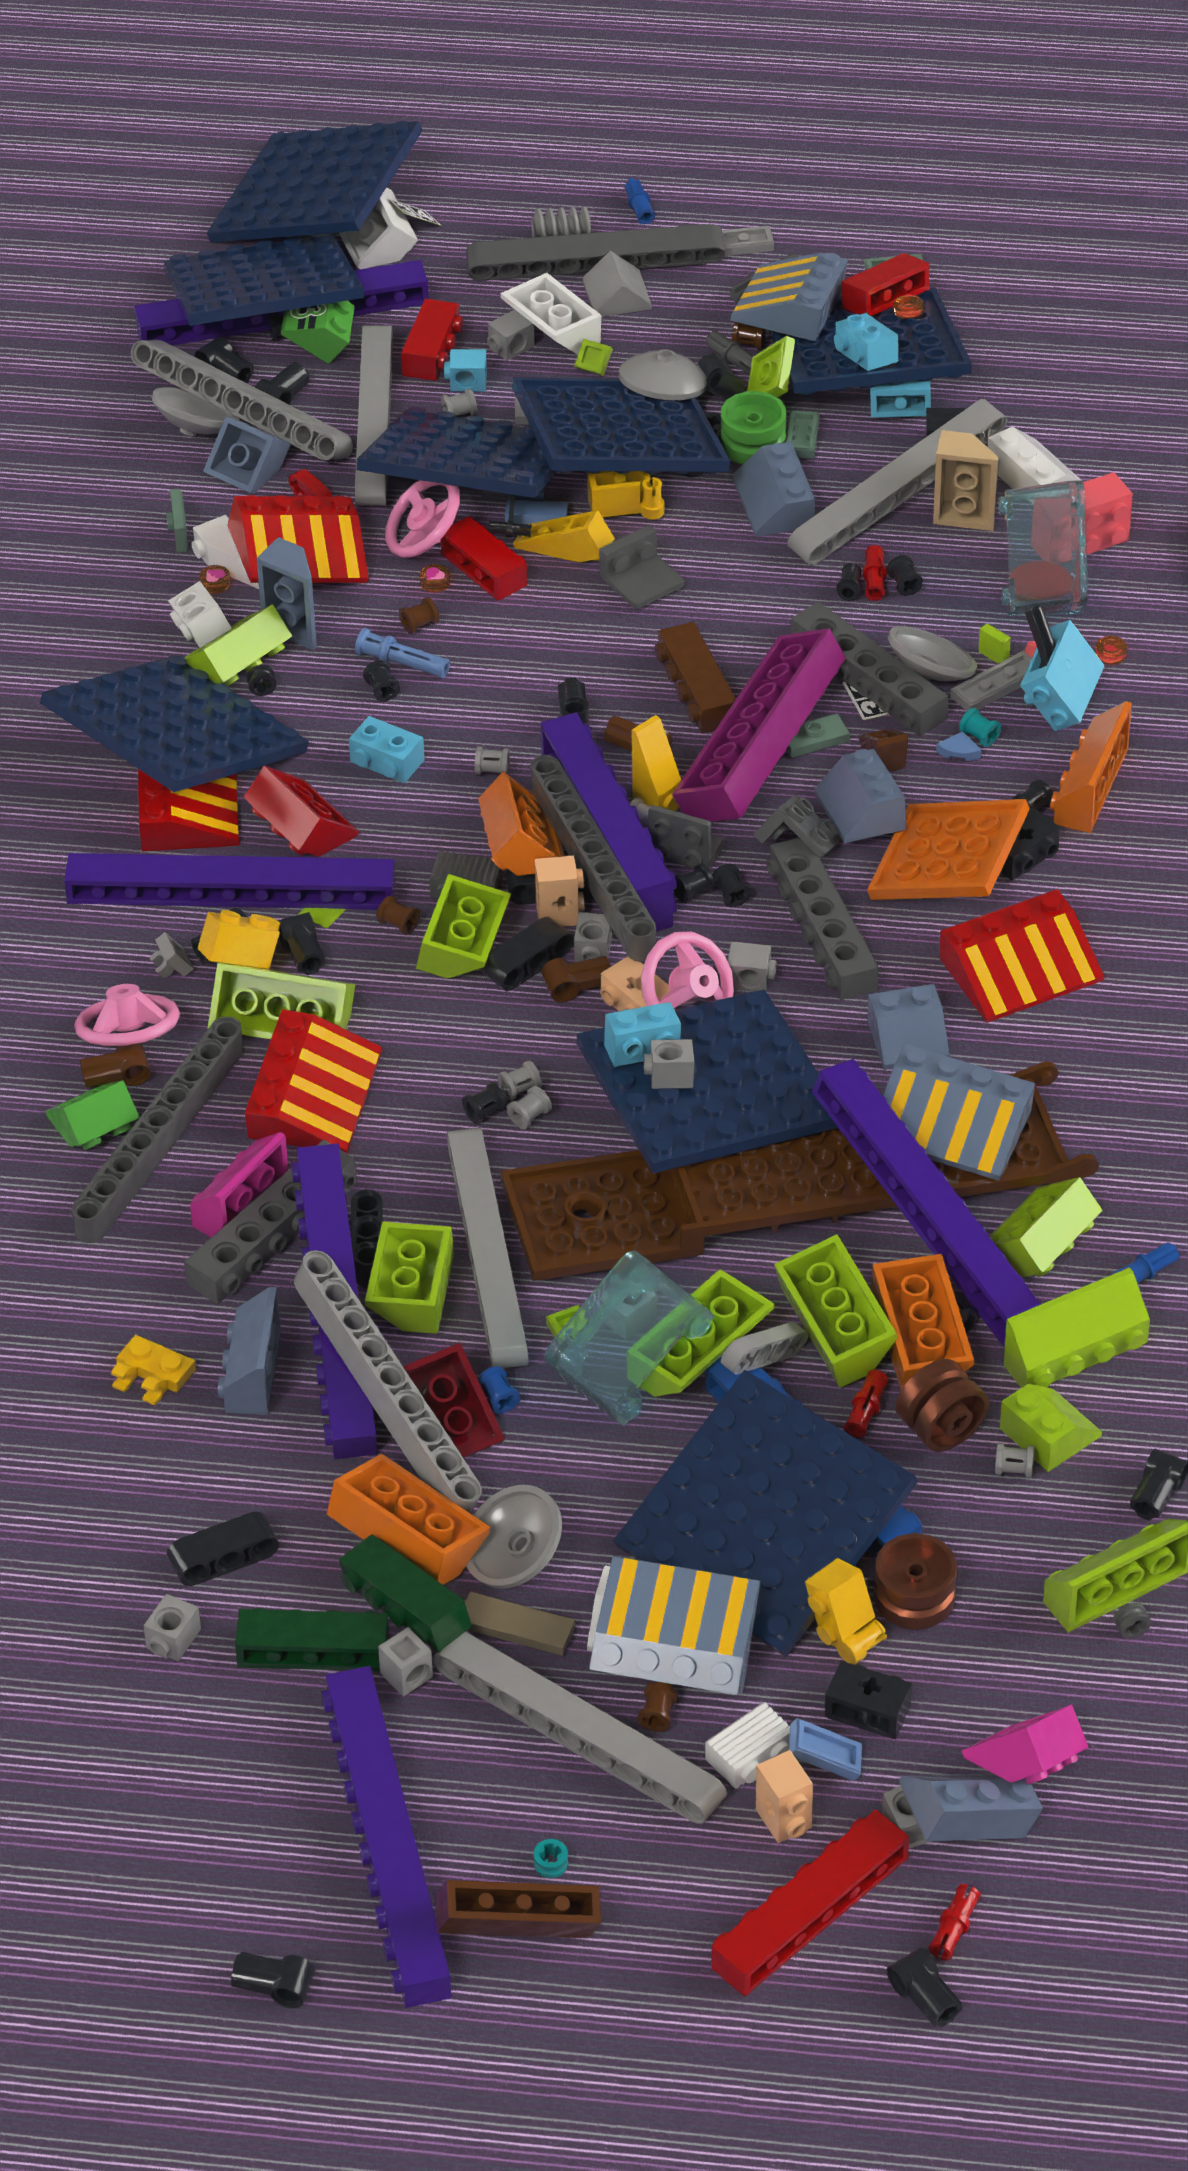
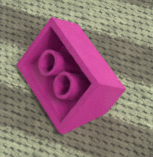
[190,1132,288,1238]
[961,1704,1088,1785]

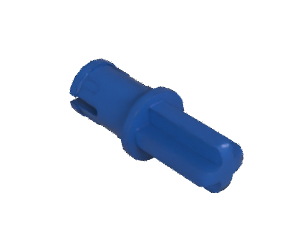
[624,177,655,225]
[1112,1242,1180,1284]

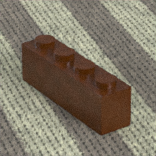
[655,621,736,734]
[435,1880,601,1938]

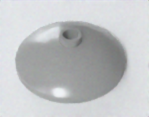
[619,349,707,400]
[152,387,239,436]
[887,626,977,682]
[466,1485,562,1589]

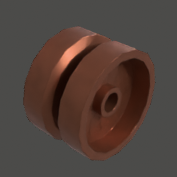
[896,1359,989,1452]
[874,1533,957,1630]

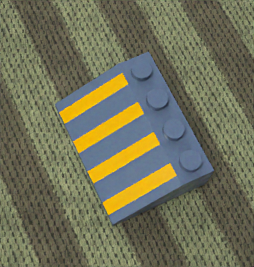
[730,253,848,341]
[883,1044,1035,1181]
[589,1556,760,1695]

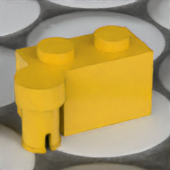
[587,471,665,520]
[198,910,280,969]
[805,1558,887,1665]

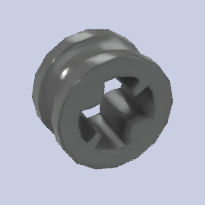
[1113,1603,1152,1639]

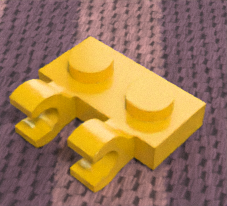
[111,1334,196,1406]

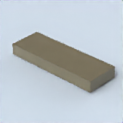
[465,1592,575,1656]

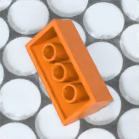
[1050,701,1132,833]
[478,771,565,876]
[872,1254,974,1391]
[327,1453,491,1585]

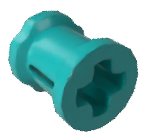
[959,707,1001,747]

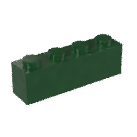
[338,1534,472,1652]
[235,1608,390,1672]

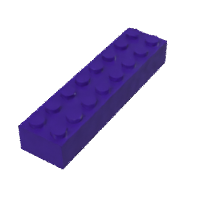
[540,712,677,932]

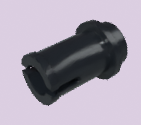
[836,563,862,601]

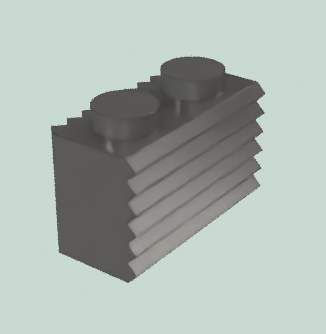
[429,850,503,899]

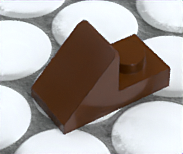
[858,728,908,772]

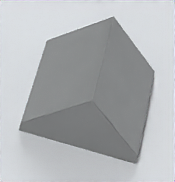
[583,250,652,317]

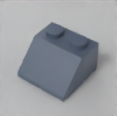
[203,416,291,494]
[868,984,950,1070]

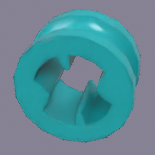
[533,1839,568,1879]

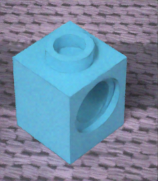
[444,349,487,392]

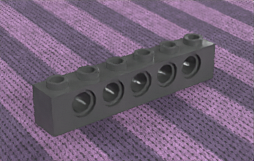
[791,601,948,737]
[766,838,879,1000]
[184,1140,357,1304]

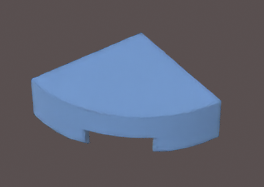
[936,731,981,761]

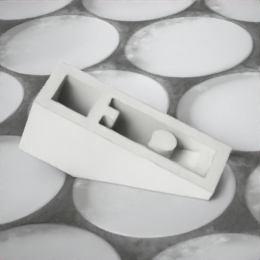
[192,515,259,589]

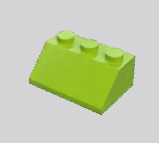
[184,604,292,686]
[416,874,511,979]
[989,1177,1103,1277]
[365,1222,454,1334]

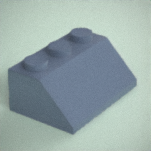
[733,442,815,537]
[256,537,317,650]
[814,749,906,843]
[218,1287,281,1415]
[899,1773,1043,1841]

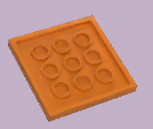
[867,799,1030,900]

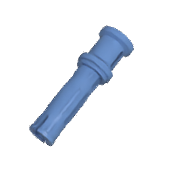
[355,628,450,678]

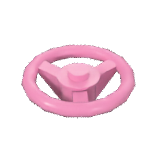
[385,480,460,558]
[641,931,734,1008]
[74,984,181,1046]

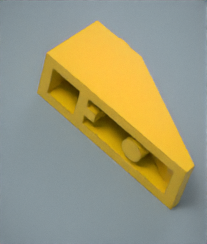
[513,510,615,562]
[632,715,681,811]

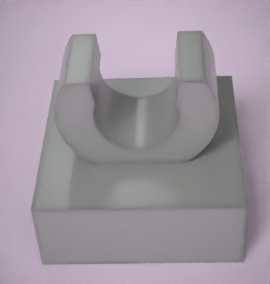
[150,932,194,978]

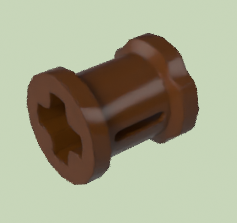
[732,322,766,350]
[399,597,439,634]
[376,895,420,935]
[637,1681,678,1732]

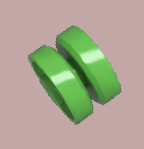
[721,391,786,465]

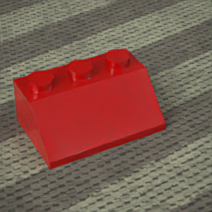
[244,766,360,857]

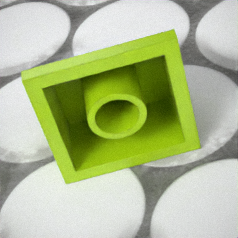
[1000,1383,1102,1472]

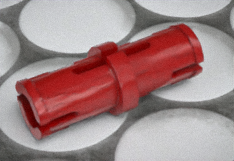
[863,545,887,601]
[844,1370,889,1438]
[928,1884,981,1961]

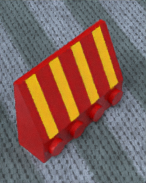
[227,495,369,583]
[138,769,239,852]
[939,889,1104,1023]
[245,1009,382,1153]

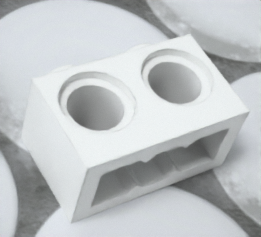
[168,581,232,648]

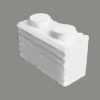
[705,1702,790,1789]

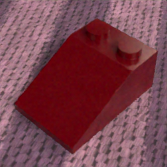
[403,1343,505,1458]

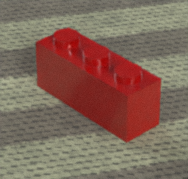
[841,253,929,316]
[401,298,464,381]
[440,516,528,601]

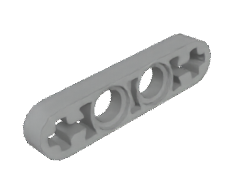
[721,1322,809,1375]

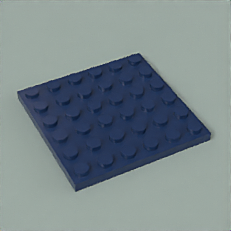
[207,121,423,242]
[163,233,364,326]
[769,287,972,395]
[512,377,730,474]
[357,407,557,498]
[40,655,309,792]
[576,989,838,1173]
[613,1370,918,1657]

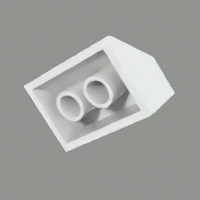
[339,188,418,269]
[501,273,602,354]
[988,426,1083,507]

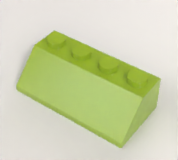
[207,963,356,1040]
[774,1234,898,1389]
[1004,1267,1150,1388]
[627,1269,774,1397]
[1043,1519,1188,1633]

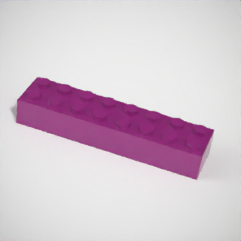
[672,628,846,822]

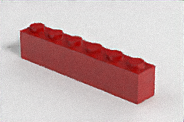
[711,1809,909,1997]

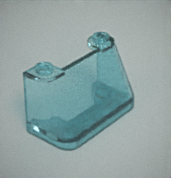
[999,481,1088,615]
[545,1250,714,1427]

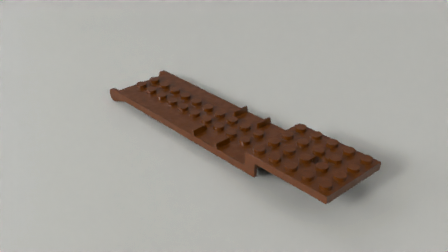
[500,1061,1099,1281]

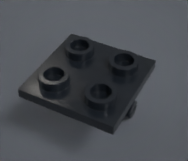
[482,487,545,538]

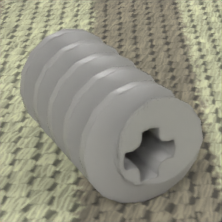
[531,206,591,238]

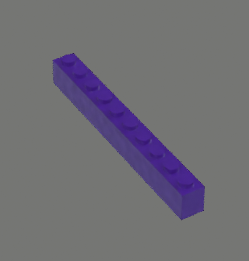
[134,260,429,345]
[64,853,396,910]
[812,1059,1042,1349]
[291,1143,377,1459]
[321,1666,452,2008]

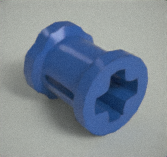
[477,1366,520,1414]

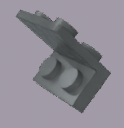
[599,525,685,609]
[753,794,841,858]
[648,805,723,870]

